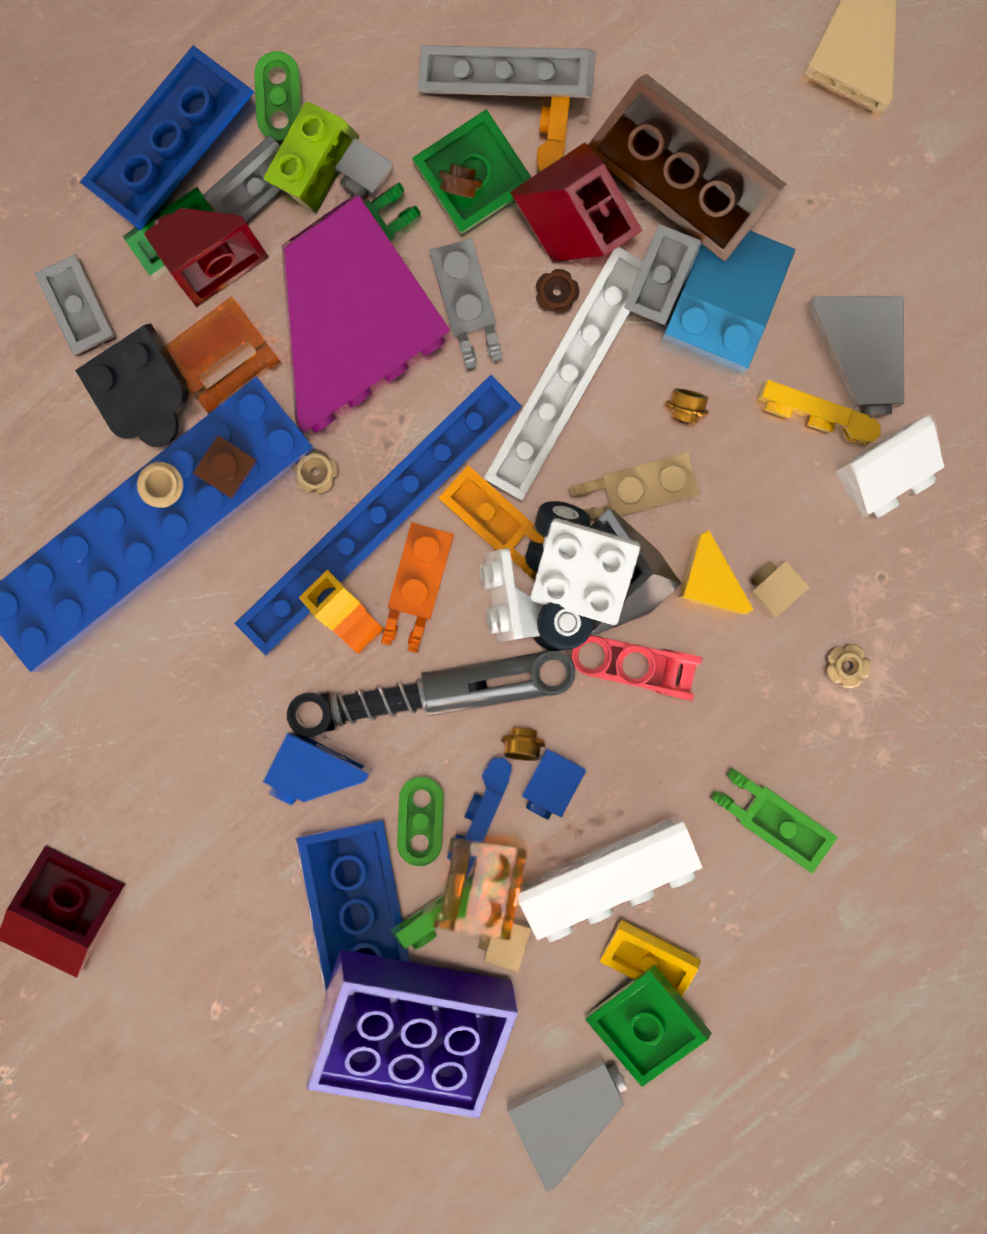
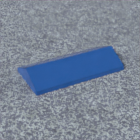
[80,45,255,231]
[295,820,410,996]

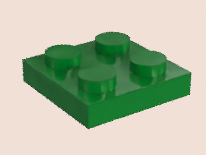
[412,109,532,235]
[585,965,712,1087]

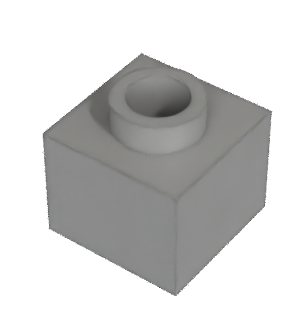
[335,138,394,199]

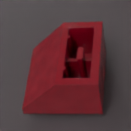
[510,142,643,262]

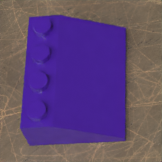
[307,949,518,1119]

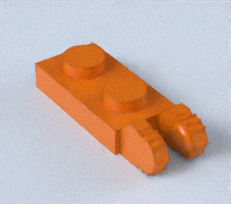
[381,522,454,653]

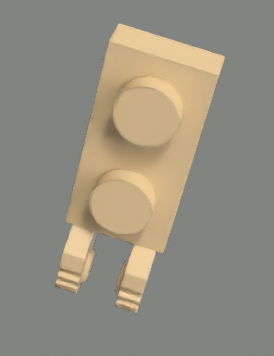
[569,452,700,521]

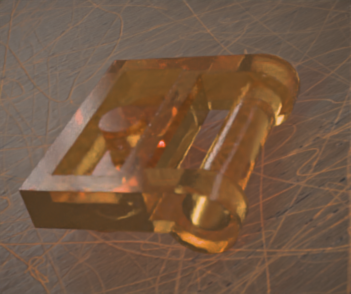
[165,296,281,414]
[433,838,527,941]

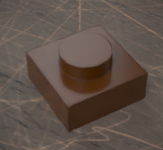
[193,435,257,499]

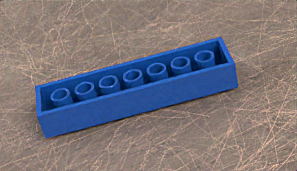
[0,376,316,672]

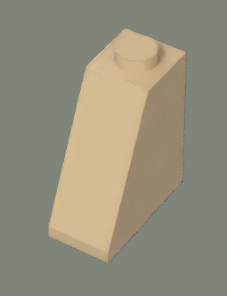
[804,0,897,113]

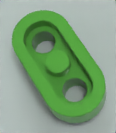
[254,51,302,144]
[397,776,444,866]

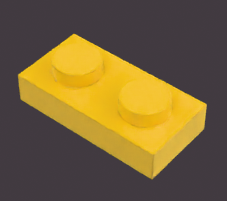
[600,920,701,997]

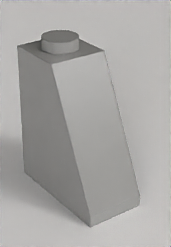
[809,296,904,416]
[507,1058,627,1192]

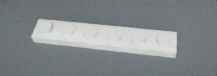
[483,247,643,501]

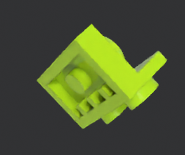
[264,102,359,213]

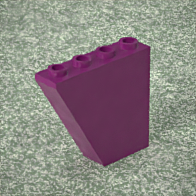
[281,194,451,433]

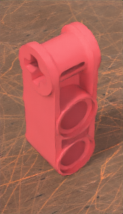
[571,636,703,701]

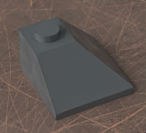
[590,508,682,635]

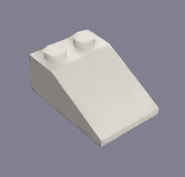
[834,415,944,518]

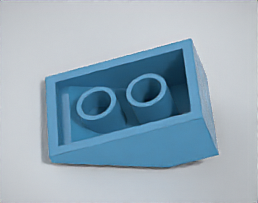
[662,230,796,373]

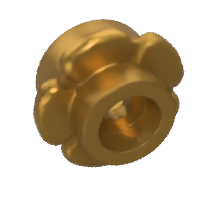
[666,388,709,423]
[501,728,545,761]

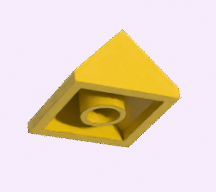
[678,530,754,614]

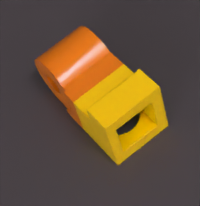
[299,569,384,654]

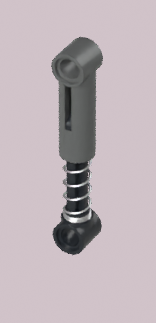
[287,650,575,737]

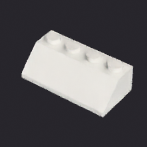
[515,815,702,943]

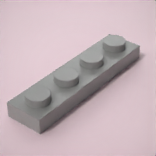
[418,45,596,98]

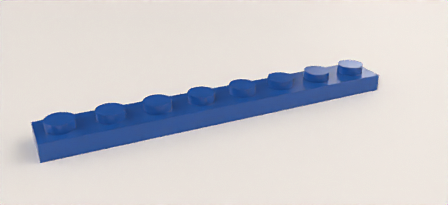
[234,374,522,656]

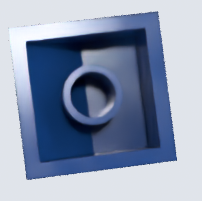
[263,730,373,805]

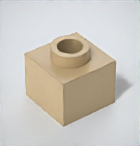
[749,561,810,618]
[478,914,531,972]

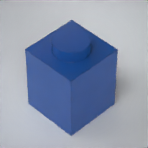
[521,747,587,820]

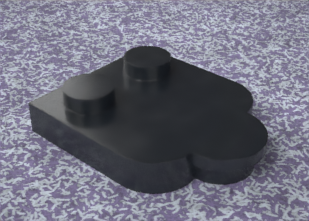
[75,323,189,447]

